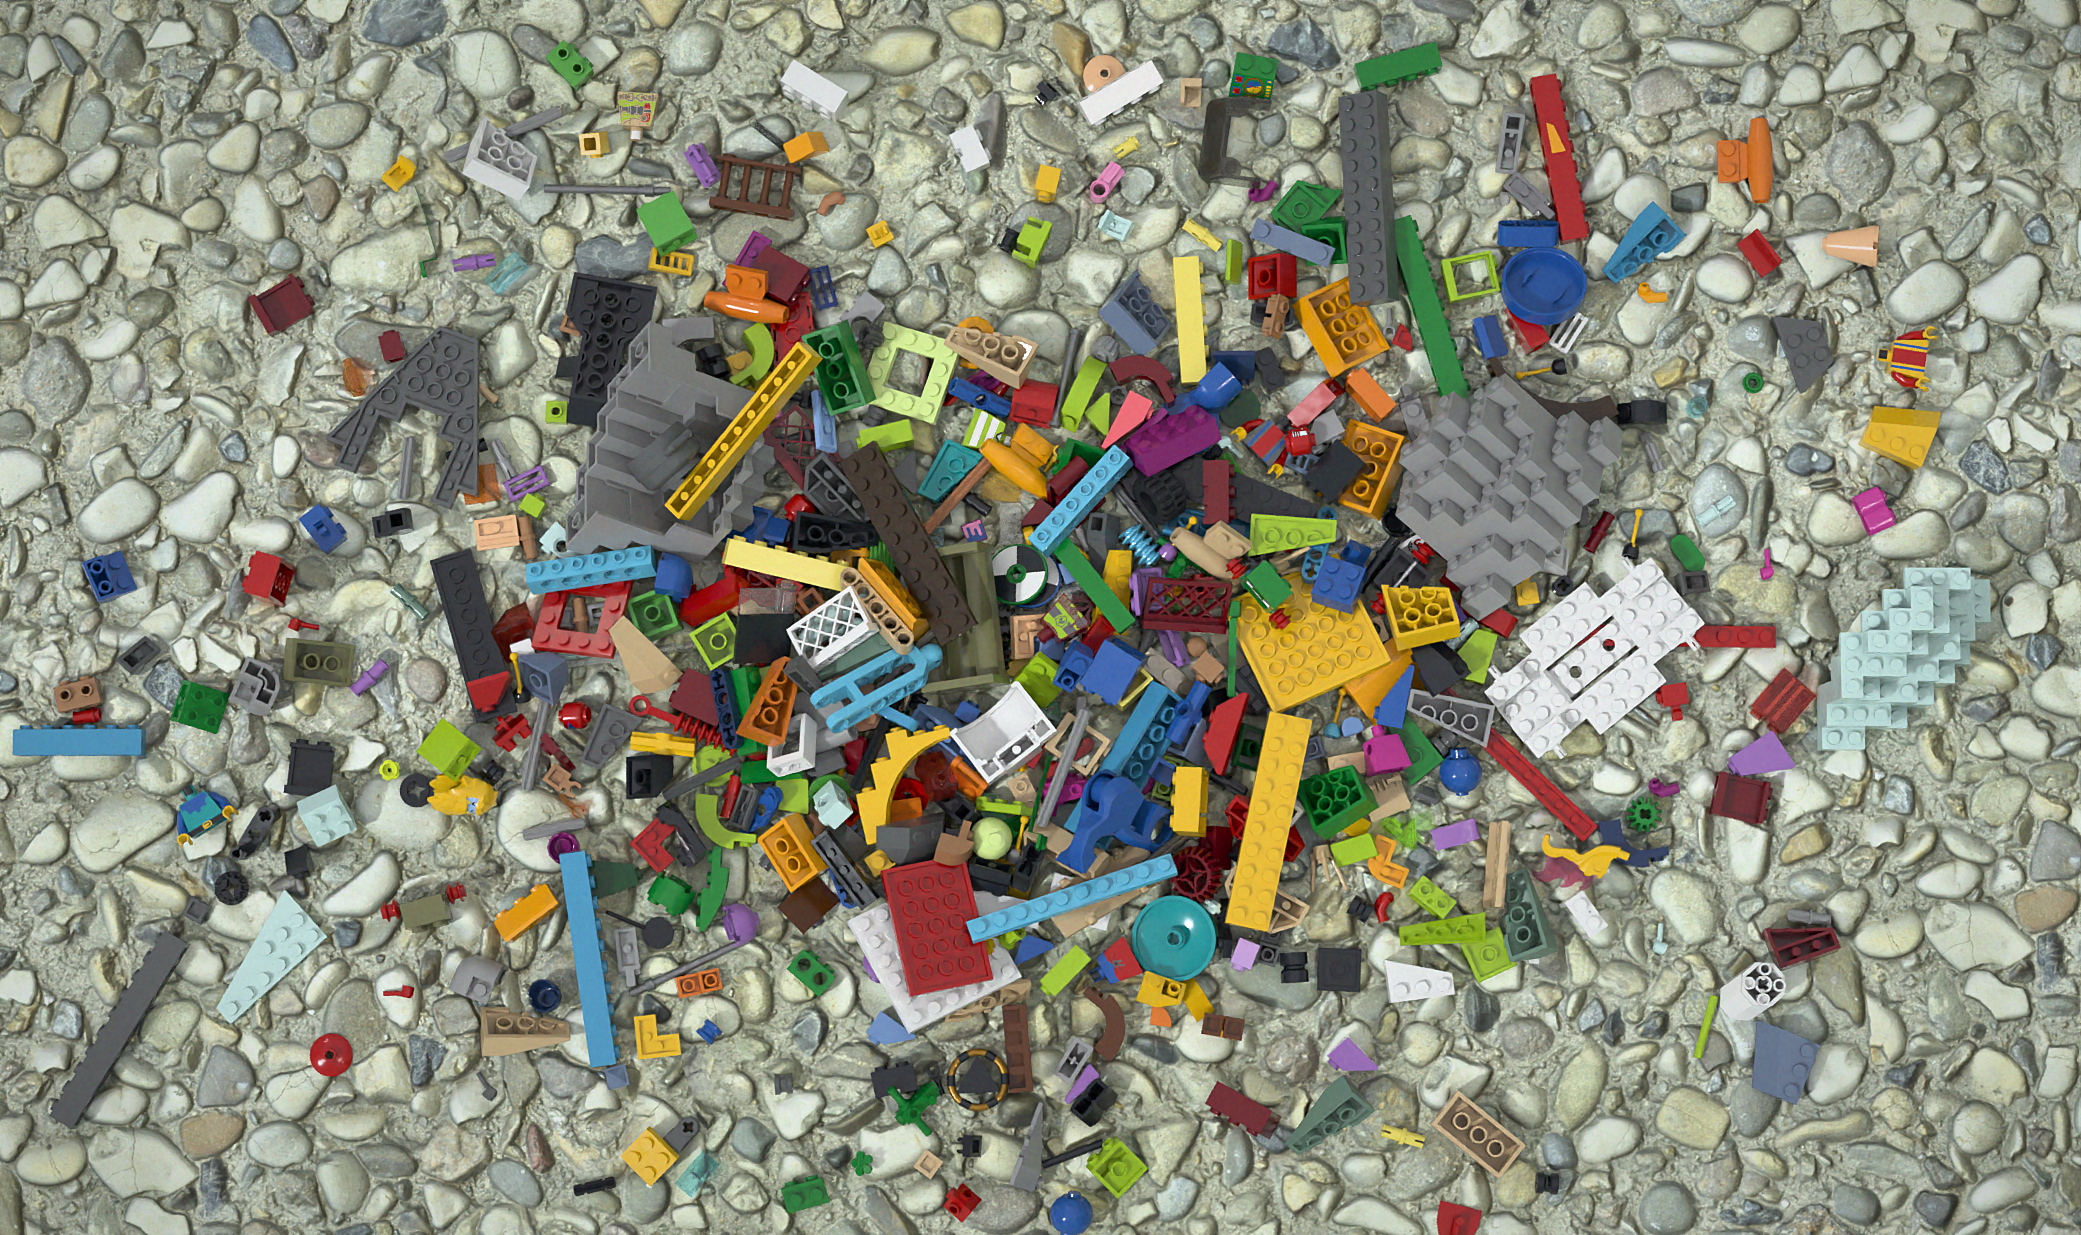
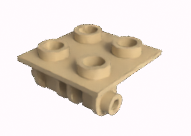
[1365,772,1411,822]

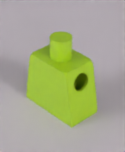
[775,778,809,815]

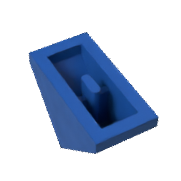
[1014,934,1055,966]

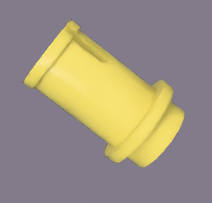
[1112,136,1140,160]

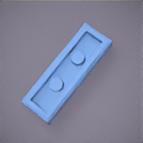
[811,389,837,453]

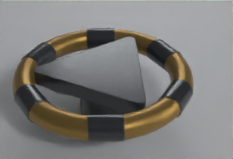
[947,1048,1009,1111]

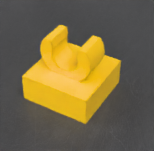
[866,220,894,249]

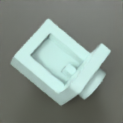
[1098,209,1135,243]

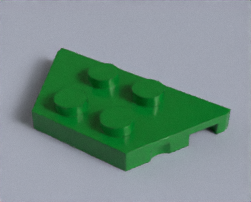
[1271,180,1342,255]

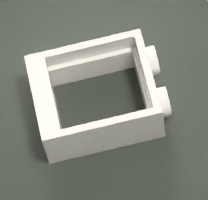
[767,713,817,777]

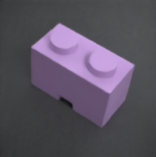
[1229,938,1260,972]

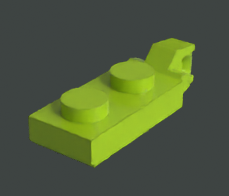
[975,796,1033,816]

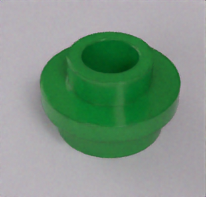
[1742,372,1764,394]

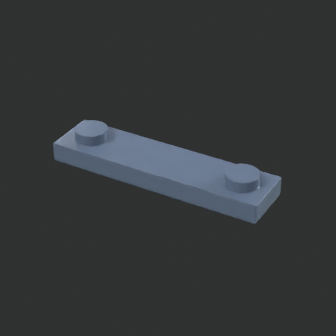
[1250,218,1336,268]

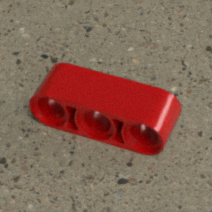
[1458,596,1518,639]

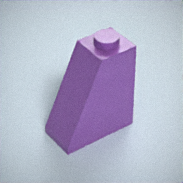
[1726,730,1796,777]

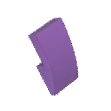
[1431,817,1480,851]

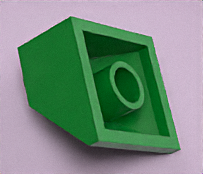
[1301,216,1348,266]

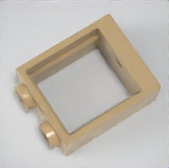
[1044,712,1112,777]

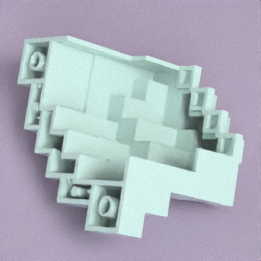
[1817,568,1991,751]

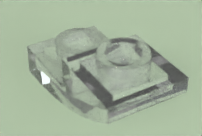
[999,502,1022,548]

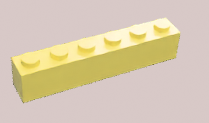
[1172,256,1210,386]
[722,535,852,592]

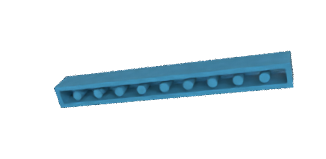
[559,849,621,1067]

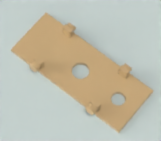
[1046,845,1164,939]

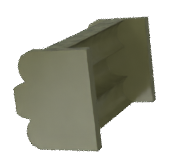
[921,541,1010,695]

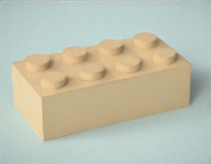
[1429,1090,1526,1179]

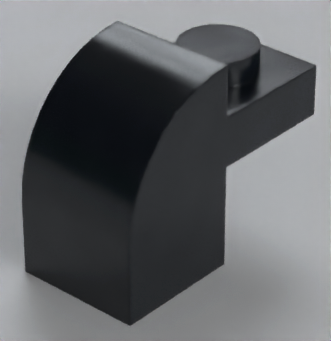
[1617,400,1667,426]
[372,508,414,539]

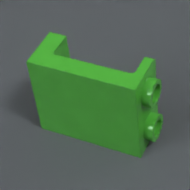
[636,190,698,257]

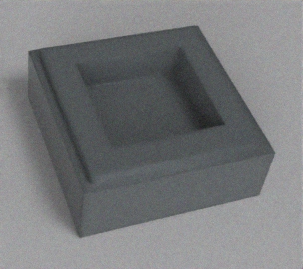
[181,896,212,925]

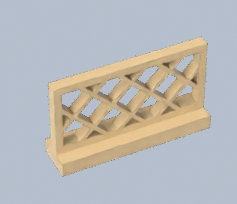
[1482,820,1511,909]

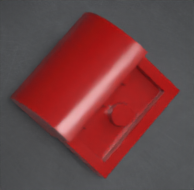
[1008,378,1059,429]

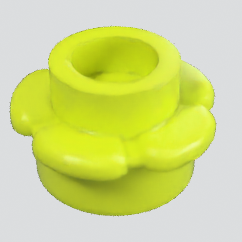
[379,760,400,781]

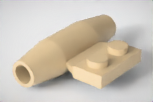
[1170,520,1252,585]

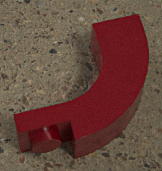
[1109,355,1177,409]

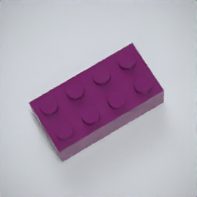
[1124,404,1222,477]

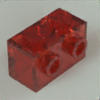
[914,750,959,802]

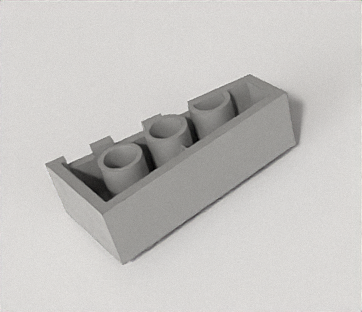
[1406,687,1495,748]

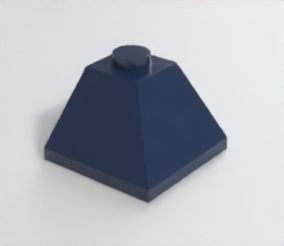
[1211,351,1255,386]

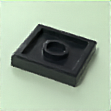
[1317,948,1362,992]

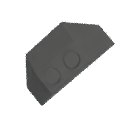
[803,452,870,523]
[876,812,946,866]

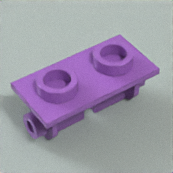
[683,143,721,189]
[1156,630,1191,668]

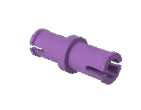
[452,253,496,273]
[349,658,390,697]

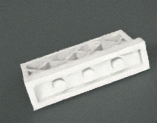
[786,586,880,673]

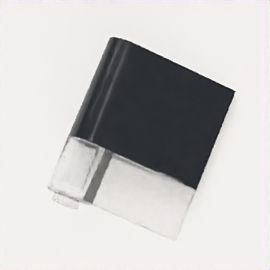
[733,580,797,664]

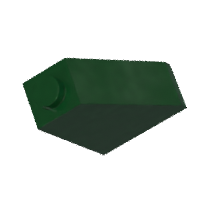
[589,860,643,900]

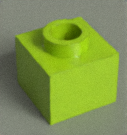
[545,401,569,425]
[519,492,548,520]

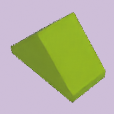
[1083,393,1110,438]

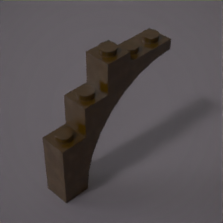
[1486,356,1619,426]

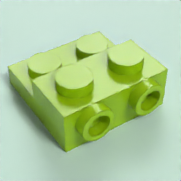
[1011,651,1062,709]
[1085,1135,1148,1199]

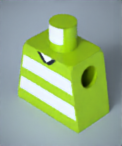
[962,408,1012,451]

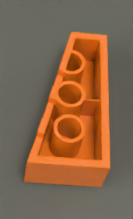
[736,656,798,747]

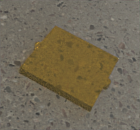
[981,466,1022,505]

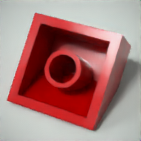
[1248,253,1297,300]

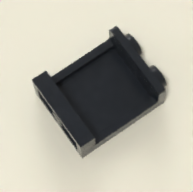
[1304,439,1373,508]
[283,739,336,797]

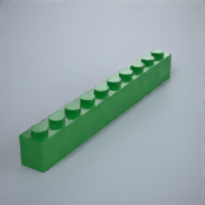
[1395,215,1471,399]

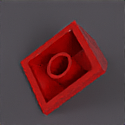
[466,671,514,713]

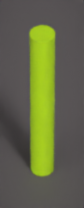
[1693,995,1718,1059]

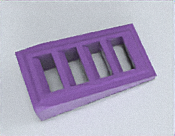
[1065,1063,1100,1104]

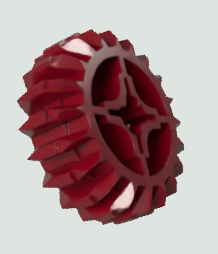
[1169,845,1225,903]

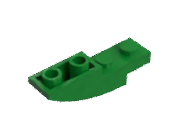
[696,846,730,932]

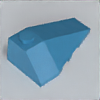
[1602,201,1686,284]

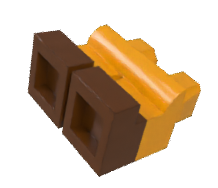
[1201,1012,1245,1041]

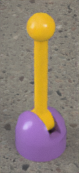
[1159,516,1197,561]

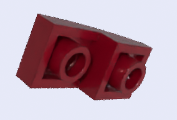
[845,736,869,776]

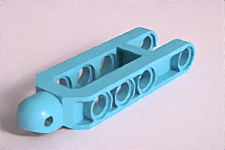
[810,643,943,734]

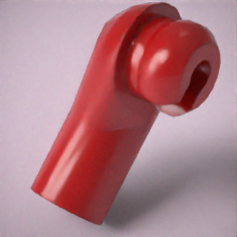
[1374,892,1394,923]

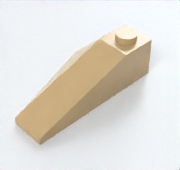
[481,1007,571,1056]

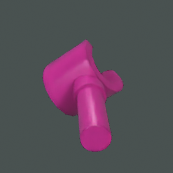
[1760,549,1774,580]

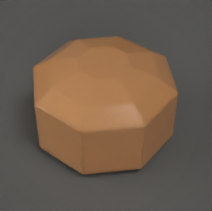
[1186,637,1207,658]

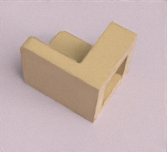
[1180,78,1202,108]

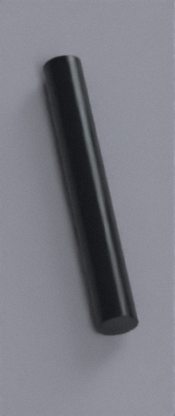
[1042,1139,1103,1169]

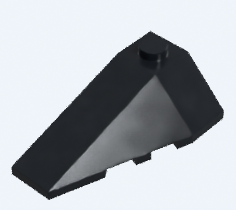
[790,511,879,554]
[1411,641,1471,697]

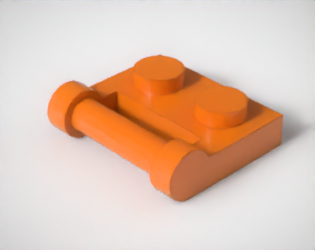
[942,755,989,803]

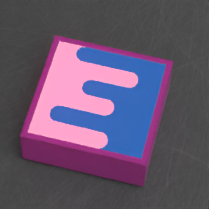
[961,519,988,543]

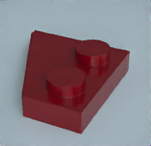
[540,733,576,773]

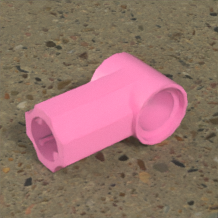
[1089,161,1125,203]

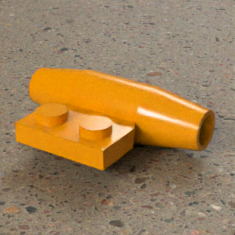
[979,423,1055,501]

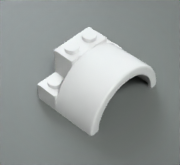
[950,681,1058,786]

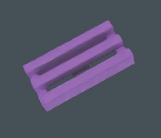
[503,465,551,503]

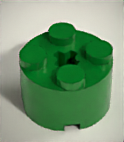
[647,870,697,917]

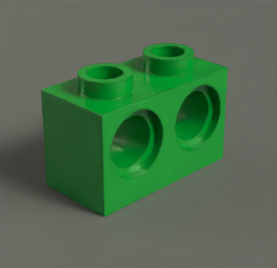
[787,949,836,997]

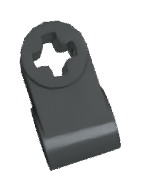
[663,1117,700,1154]

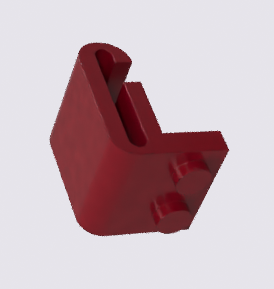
[1046,455,1106,529]

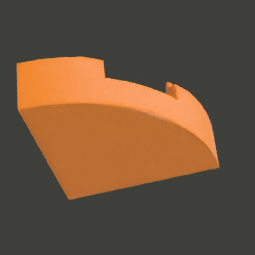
[1150,1006,1171,1027]

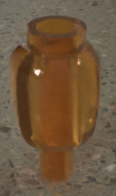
[342,358,367,397]

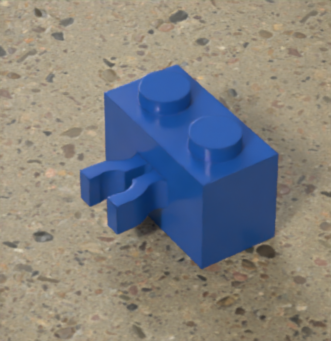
[299,504,348,555]

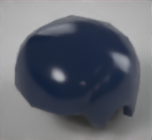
[527,979,562,1013]

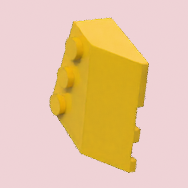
[1858,406,1941,470]
[1381,585,1460,651]

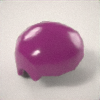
[547,832,580,864]

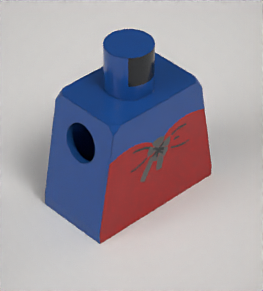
[1089,937,1143,984]

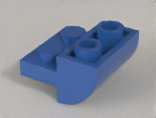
[82,550,137,604]

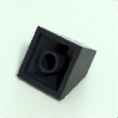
[626,755,674,800]

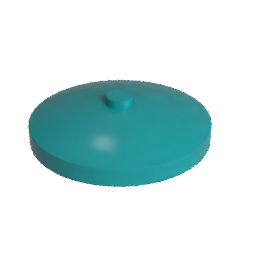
[1132,895,1217,981]

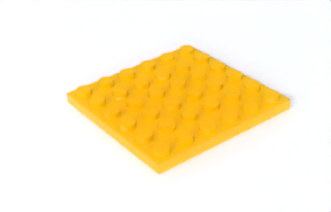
[1222,553,1391,713]

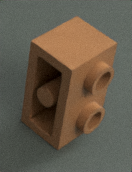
[1190,651,1225,687]
[53,675,105,714]

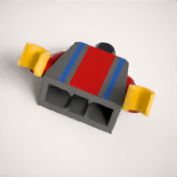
[1231,416,1291,479]

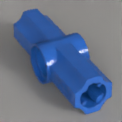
[948,376,1012,418]
[1164,680,1212,745]

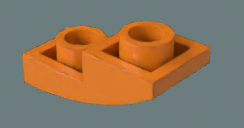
[674,968,723,999]

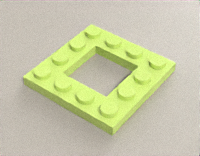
[867,321,960,425]

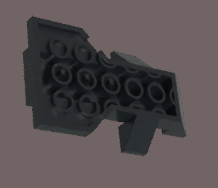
[555,272,658,428]

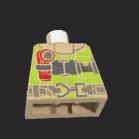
[618,92,660,142]

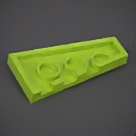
[1248,514,1337,556]
[1399,912,1486,946]

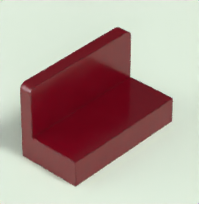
[1199,826,1233,870]

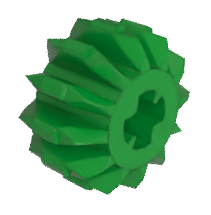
[1626,796,1662,833]

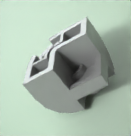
[228,656,280,716]
[448,955,506,1004]

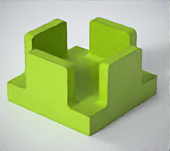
[1012,216,1052,269]

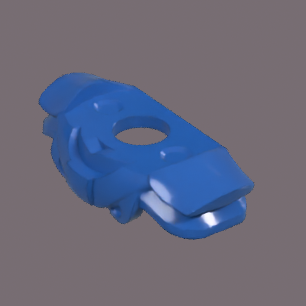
[737,786,783,834]

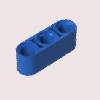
[1497,220,1559,247]

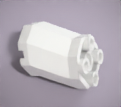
[1719,962,1786,1021]

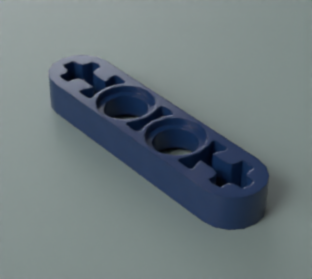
[710,668,744,749]

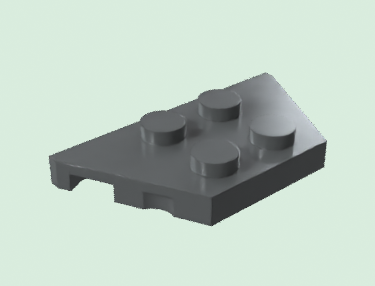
[1772,316,1834,394]

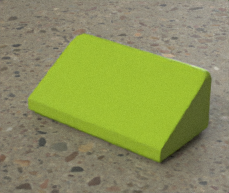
[1225,239,1243,285]
[1330,833,1379,868]

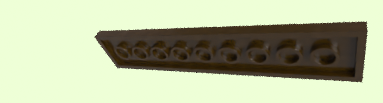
[839,441,979,646]

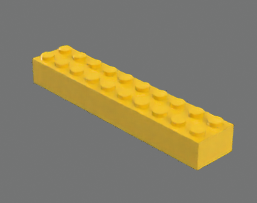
[1224,711,1312,932]

